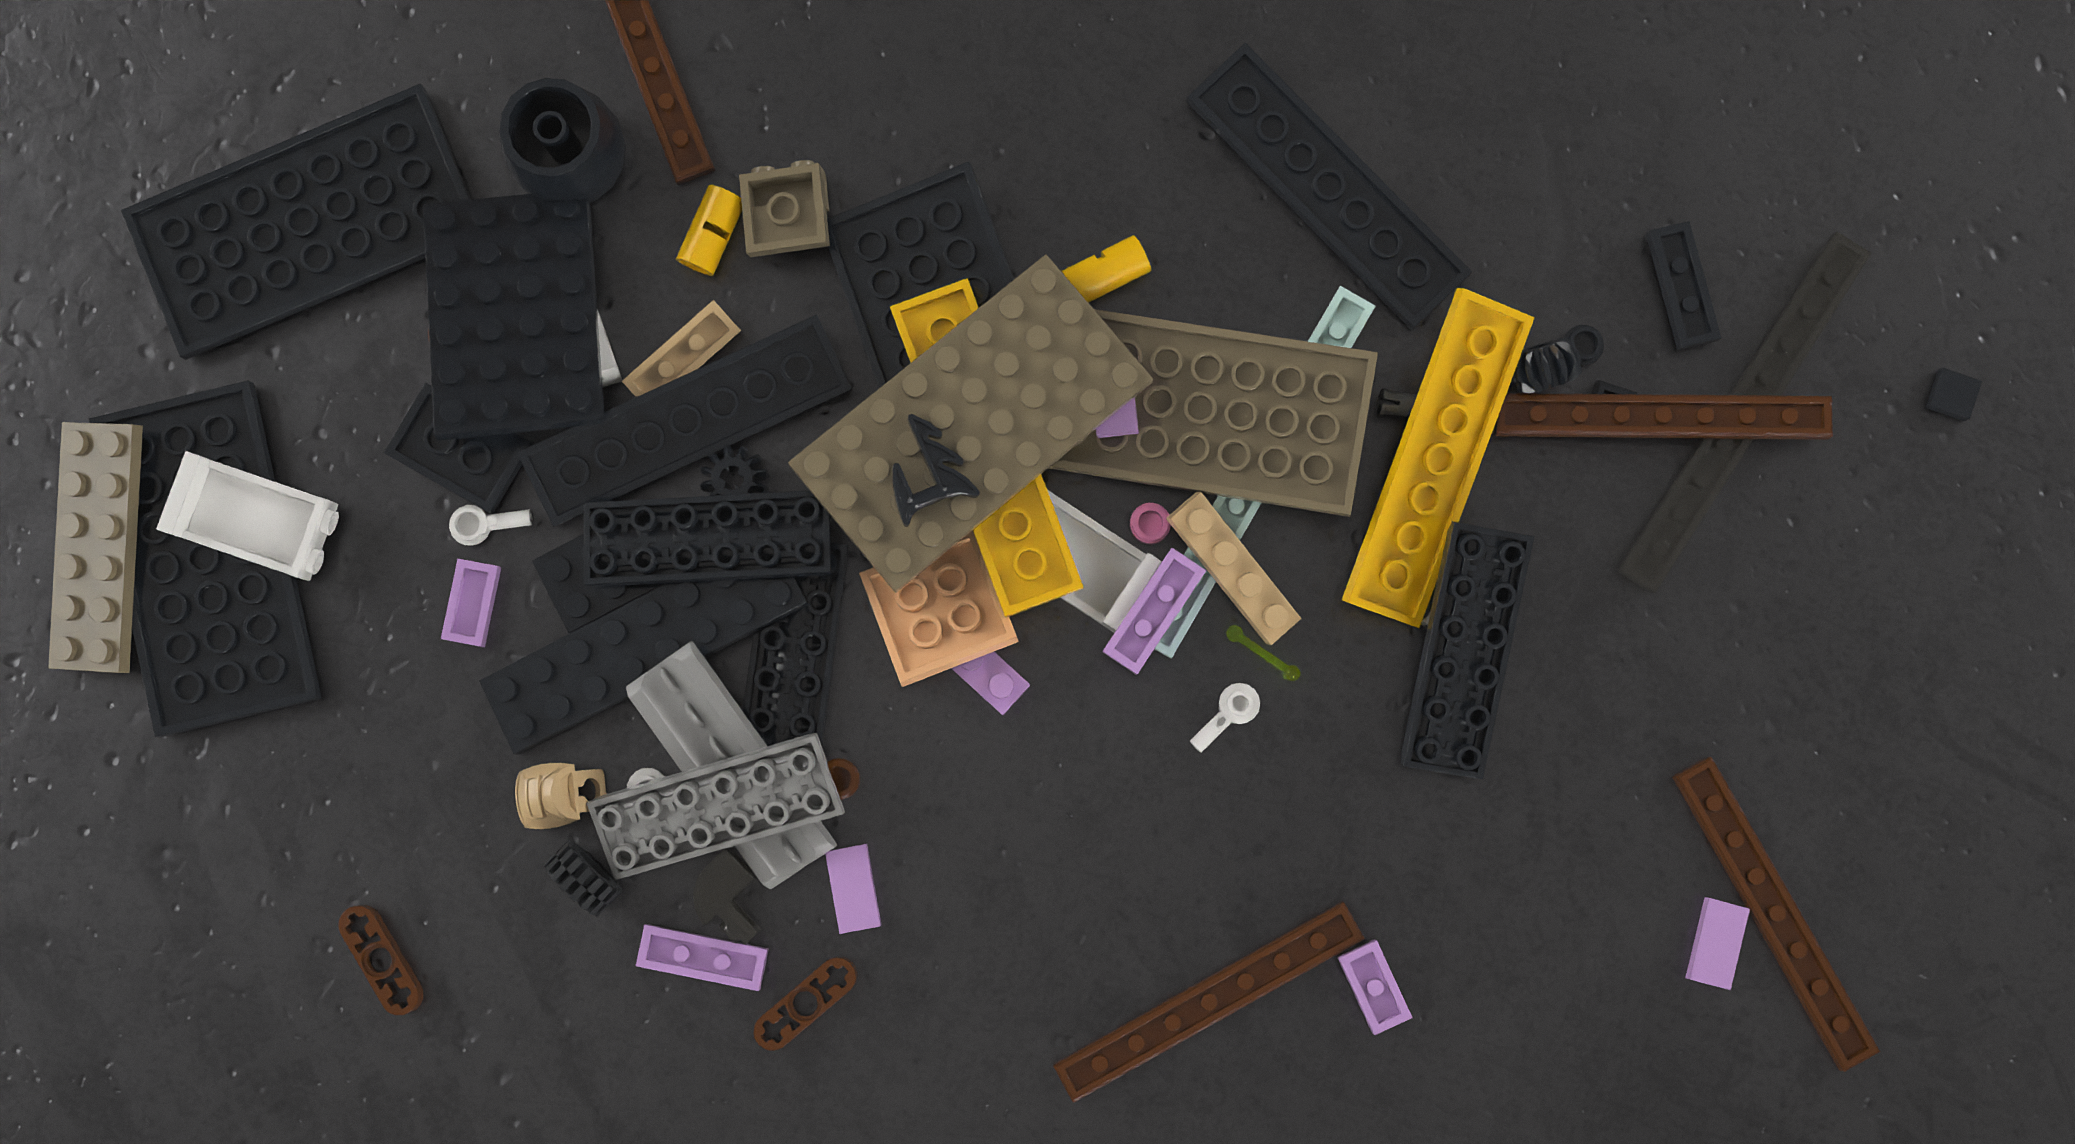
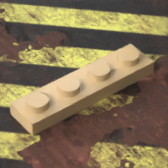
[1166,492,1302,645]

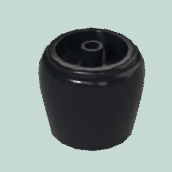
[499,78,626,203]

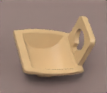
[515,763,607,829]

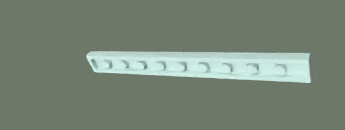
[1155,286,1375,659]

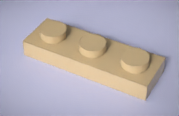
[622,300,741,397]

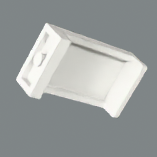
[156,451,339,581]
[1047,490,1162,633]

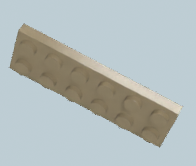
[48,422,143,673]

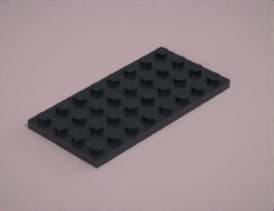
[121,83,471,360]
[89,380,322,737]

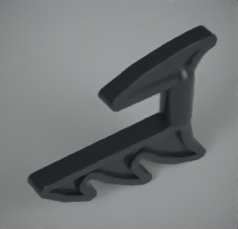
[892,414,980,527]

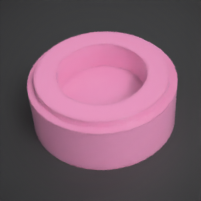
[1130,503,1171,545]

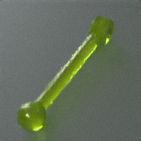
[1226,625,1301,681]

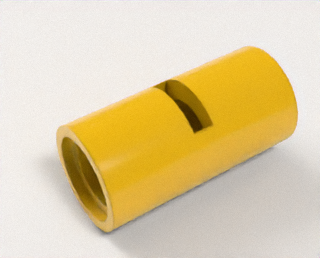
[676,185,742,276]
[1061,235,1152,303]

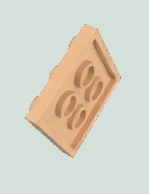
[859,530,1019,687]

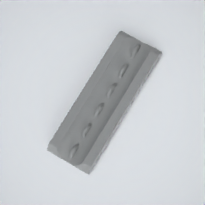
[626,641,837,889]
[587,733,845,880]

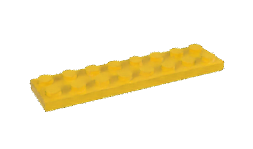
[890,278,1084,618]
[1342,288,1535,628]

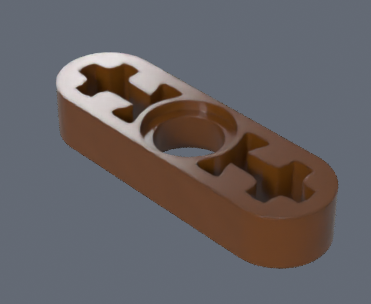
[338,905,423,1015]
[754,956,857,1051]

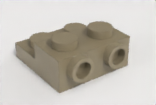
[739,160,830,258]

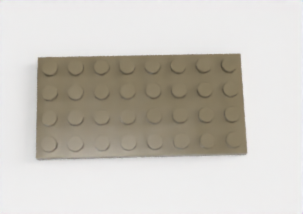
[788,254,1153,593]
[1049,309,1378,517]

